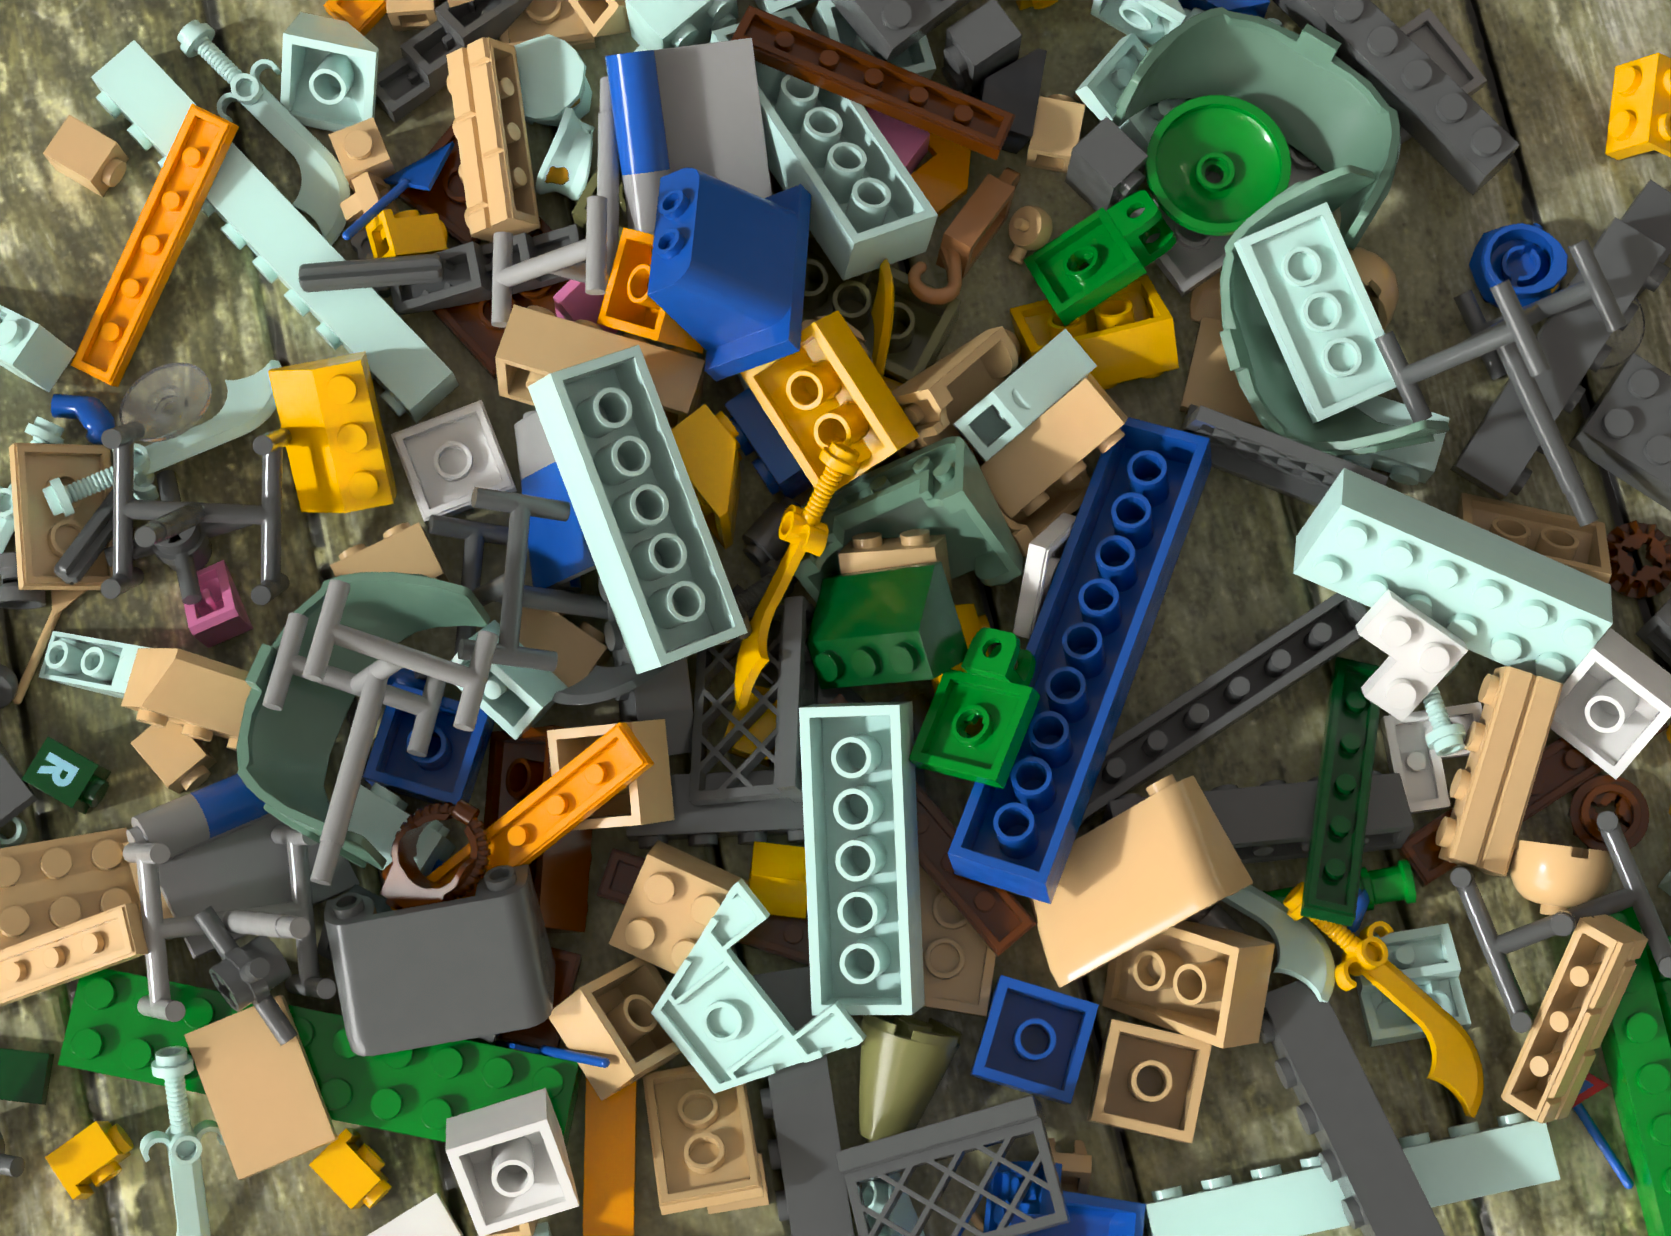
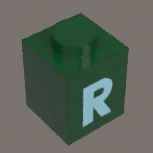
[21,737,111,814]

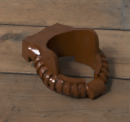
[380,799,491,910]

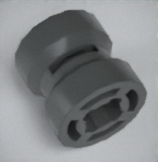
[0,552,46,610]

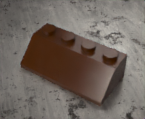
[483,725,593,933]

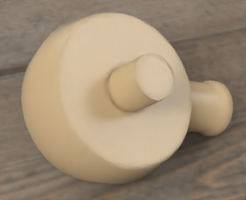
[1008,206,1053,265]

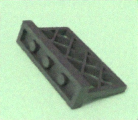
[1180,404,1389,507]
[689,596,818,806]
[835,1095,1071,1236]

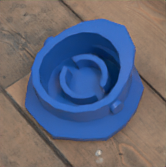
[1469,223,1568,308]

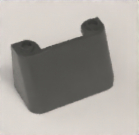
[324,864,556,1057]

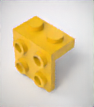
[1605,53,1671,160]

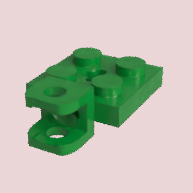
[1023,190,1177,326]
[908,627,1040,789]

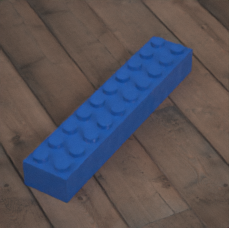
[948,417,1212,904]

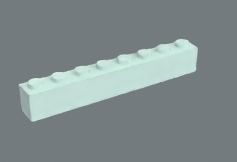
[1144,1112,1561,1236]

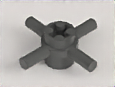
[104,470,253,605]
[194,906,298,1046]

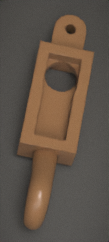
[908,167,1021,305]

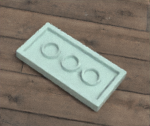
[1234,202,1396,424]

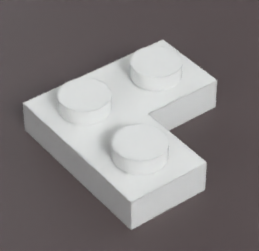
[1355,589,1468,722]
[1380,702,1482,814]

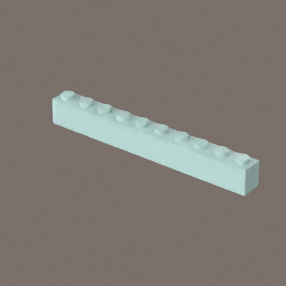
[91,40,459,423]

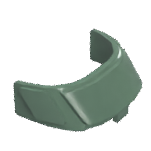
[1112,7,1400,250]
[1219,165,1450,456]
[236,572,491,869]

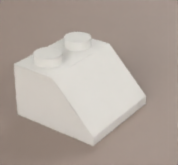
[1551,628,1671,779]
[445,1088,579,1236]

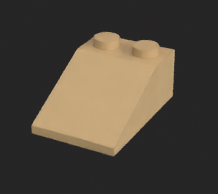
[1102,921,1275,1049]

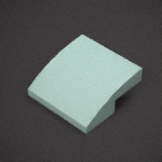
[1075,32,1188,153]
[1355,923,1472,1047]

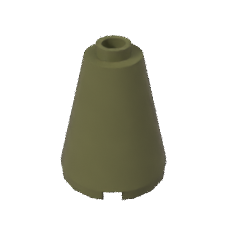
[858,1014,962,1143]

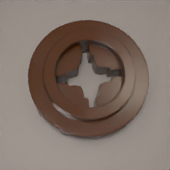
[1607,520,1671,599]
[1567,775,1649,851]

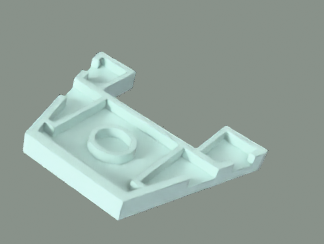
[651,878,866,1094]

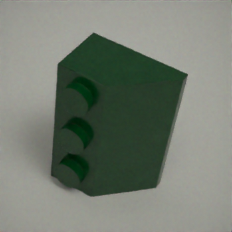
[806,561,968,689]

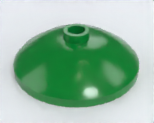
[1145,95,1291,236]

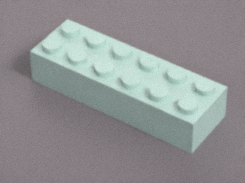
[710,6,938,280]
[528,345,748,674]
[1293,468,1613,684]
[799,701,925,1015]

